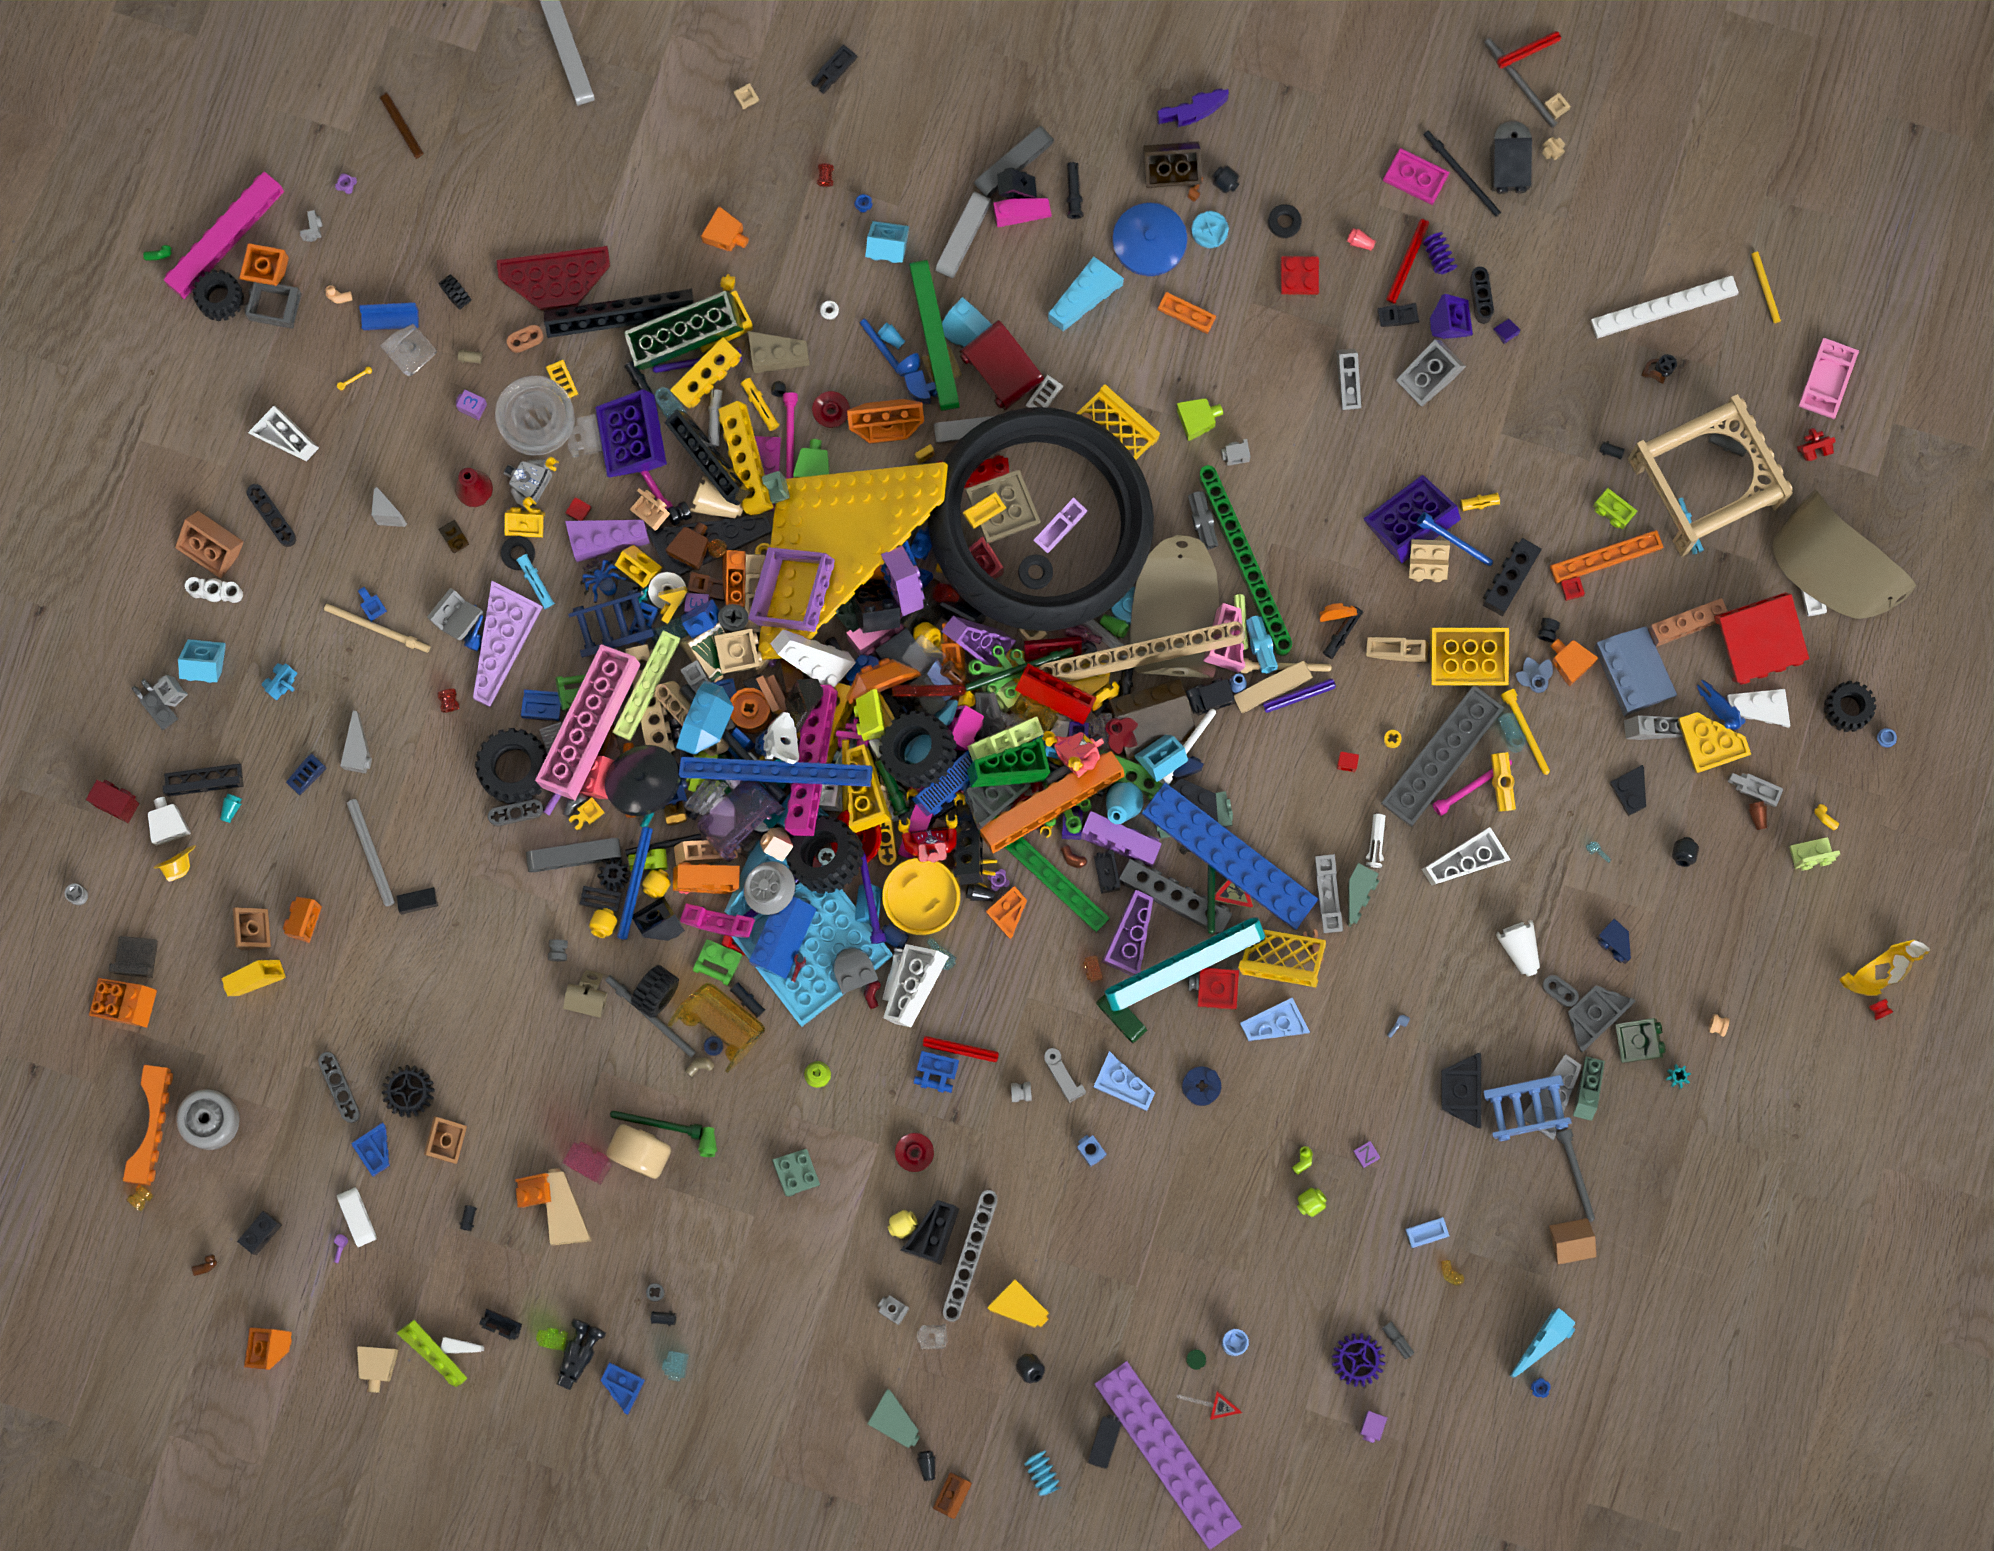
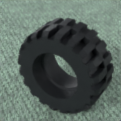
[879,710,957,788]
[475,728,548,804]
[786,816,864,894]

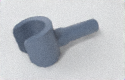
[1387,1015,1410,1038]

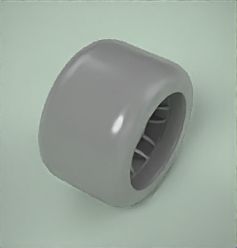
[176,1089,240,1150]

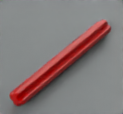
[1387,219,1429,304]

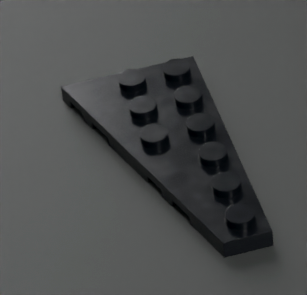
[646,514,772,576]

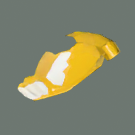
[1839,940,1930,996]

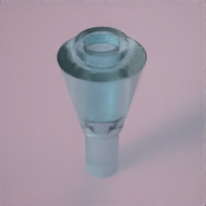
[927,938,956,970]

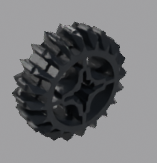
[381,1065,435,1118]

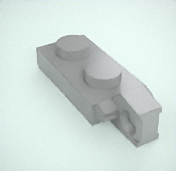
[1728,773,1783,807]

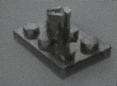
[900,578,955,636]

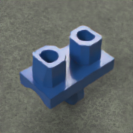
[910,526,932,561]

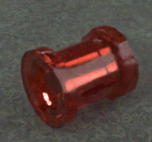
[817,163,834,187]

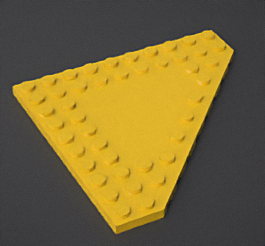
[758,462,948,660]

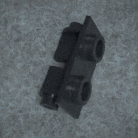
[479,1308,522,1341]

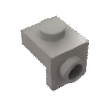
[300,210,323,242]

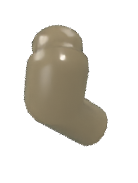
[685,1057,714,1077]

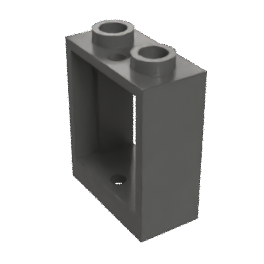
[244,282,302,329]

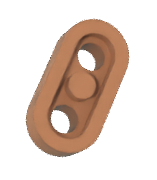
[507,325,544,353]

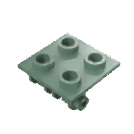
[772,1148,820,1197]

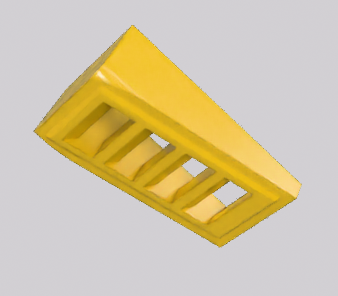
[546,360,578,401]

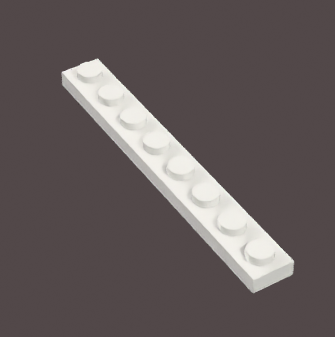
[1590,276,1739,339]

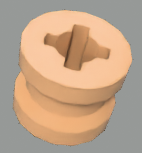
[1708,1014,1730,1037]

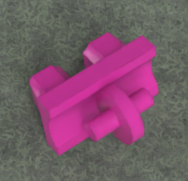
[836,719,870,748]

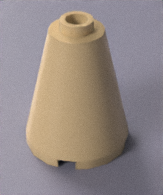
[690,476,743,518]

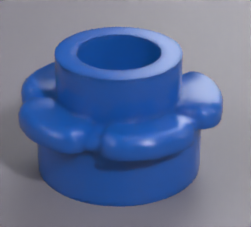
[854,194,873,212]
[1531,1378,1551,1398]

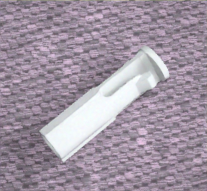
[1366,814,1386,868]
[882,948,904,1001]

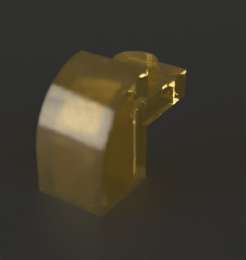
[1011,694,1059,732]

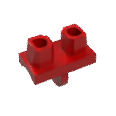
[1797,428,1836,461]

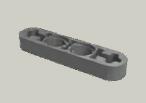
[318,1052,360,1123]

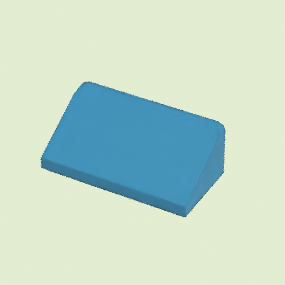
[855,884,882,924]

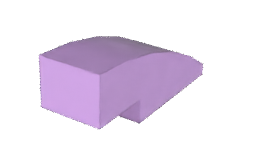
[1034,497,1089,553]

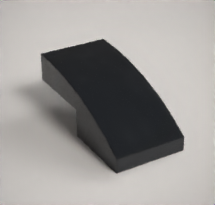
[1378,303,1420,327]

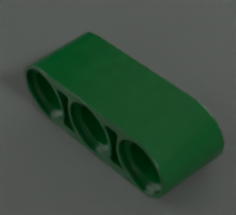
[1095,994,1148,1044]

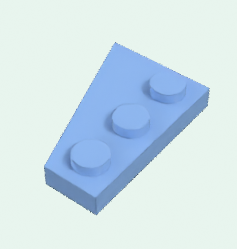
[1240,998,1310,1041]
[1093,1051,1155,1111]

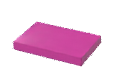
[1383,148,1450,205]

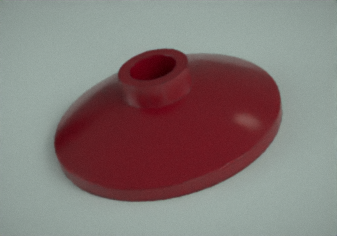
[812,391,850,428]
[895,1133,934,1172]

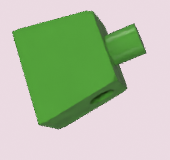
[793,439,830,478]

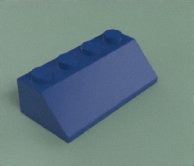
[749,896,817,980]

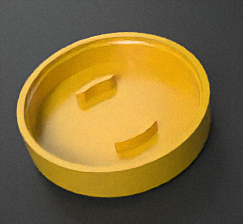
[883,857,961,935]

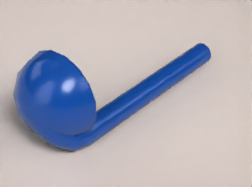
[860,319,921,377]

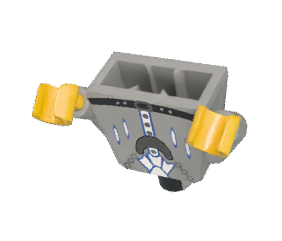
[504,457,559,511]

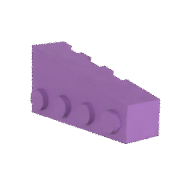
[565,520,650,562]
[942,616,1016,667]
[1101,890,1153,976]

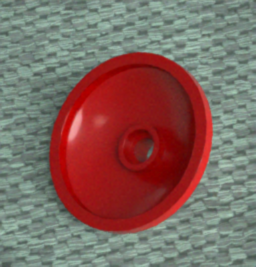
[831,809,882,863]

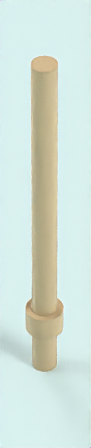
[324,603,430,653]

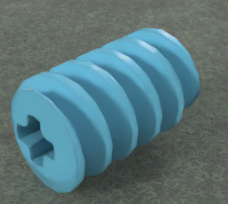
[1024,1450,1062,1496]

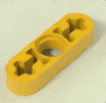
[878,812,898,865]

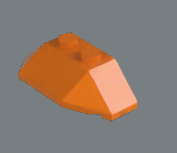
[847,399,924,443]
[846,658,921,704]

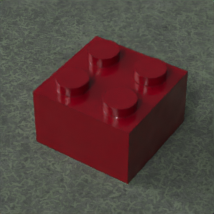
[86,779,140,824]

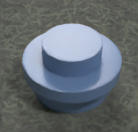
[1877,728,1897,748]

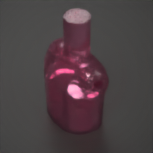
[1065,624,1102,644]

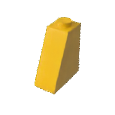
[221,960,286,996]
[987,1280,1049,1328]

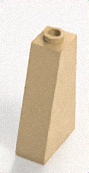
[545,1169,591,1246]

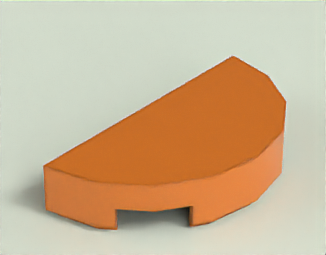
[1319,603,1357,622]

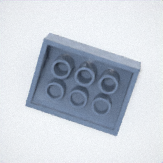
[1594,626,1677,717]

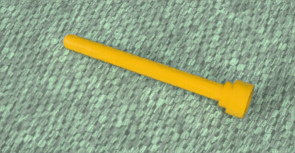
[1501,689,1550,775]

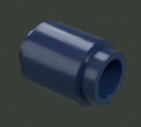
[881,923,910,949]

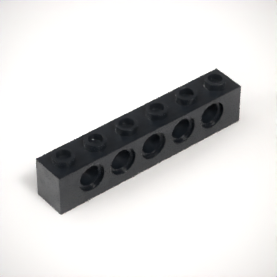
[664,409,751,506]

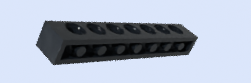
[544,289,694,338]

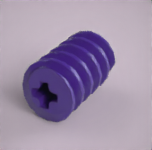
[1423,232,1458,274]

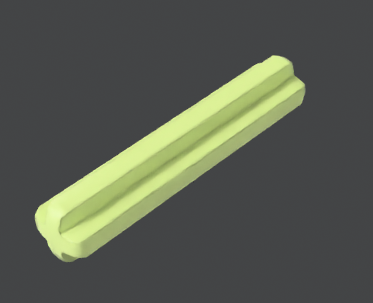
[1234,594,1248,650]

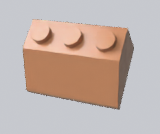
[175,511,244,579]

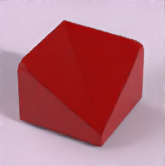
[1336,752,1359,772]

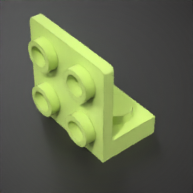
[1789,837,1840,871]

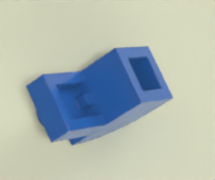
[904,370,938,404]

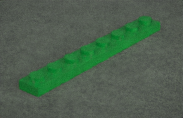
[991,815,1110,933]

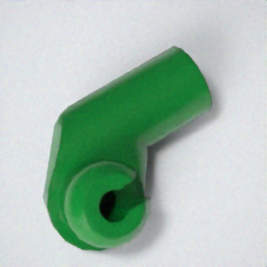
[143,245,172,261]

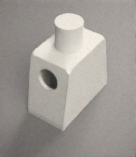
[148,797,191,846]

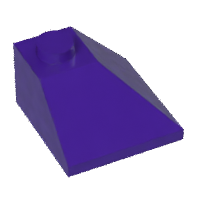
[1430,294,1473,339]

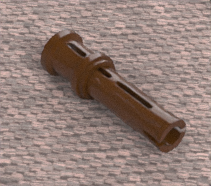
[940,661,981,695]

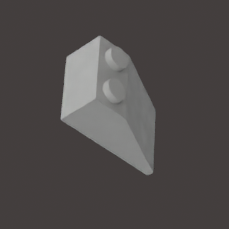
[1396,339,1466,406]

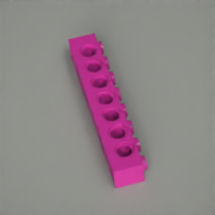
[784,685,838,836]

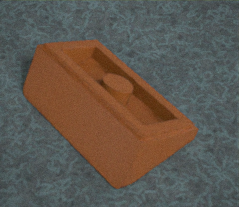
[933,1472,972,1519]

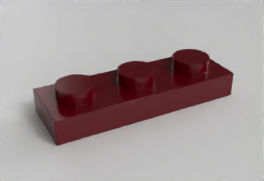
[1024,637,1082,661]

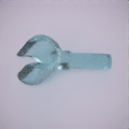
[1586,842,1612,863]

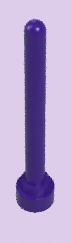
[653,347,742,373]
[860,853,886,944]

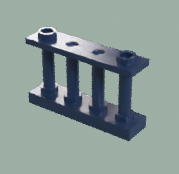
[568,589,657,658]

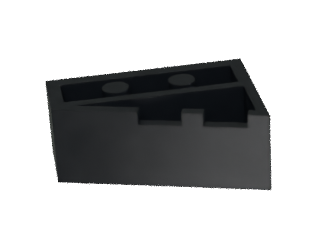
[900,1200,959,1265]

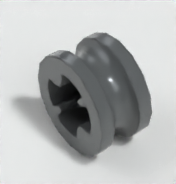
[1188,974,1199,991]
[646,1283,665,1302]

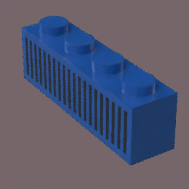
[912,750,973,816]

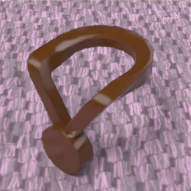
[1641,359,1668,384]

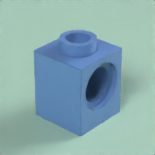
[1077,1135,1107,1167]

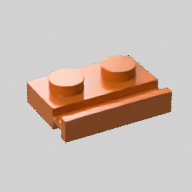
[515,1174,551,1208]

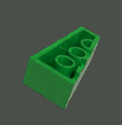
[967,737,1050,788]

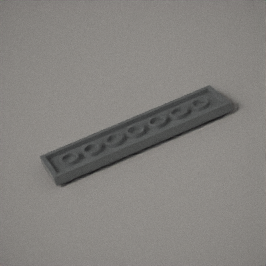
[1381,685,1504,827]

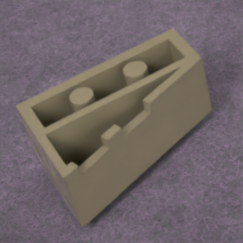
[748,331,810,374]

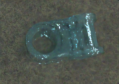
[655,387,687,419]

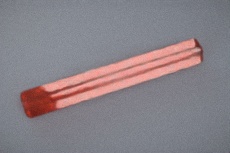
[892,685,966,696]

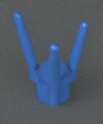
[464,605,483,651]

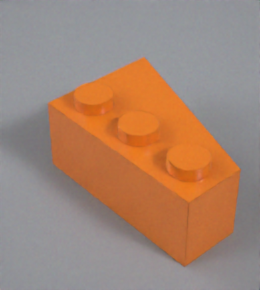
[673,862,740,895]

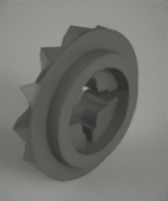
[718,604,748,633]

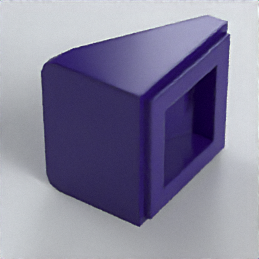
[1493,319,1521,344]

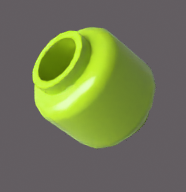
[1297,1188,1327,1217]

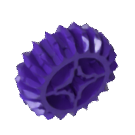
[1331,1333,1385,1387]

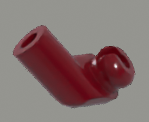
[864,980,881,1010]

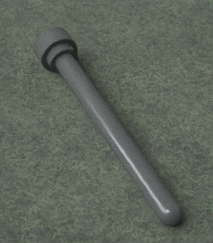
[1556,1129,1595,1222]

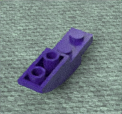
[1157,89,1229,127]

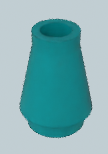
[220,793,242,823]

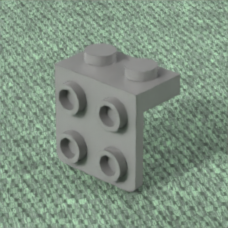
[427,588,483,640]

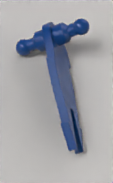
[1696,680,1746,730]

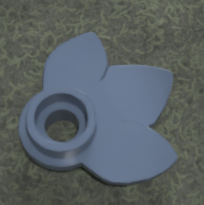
[1516,657,1553,693]

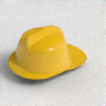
[154,845,196,881]

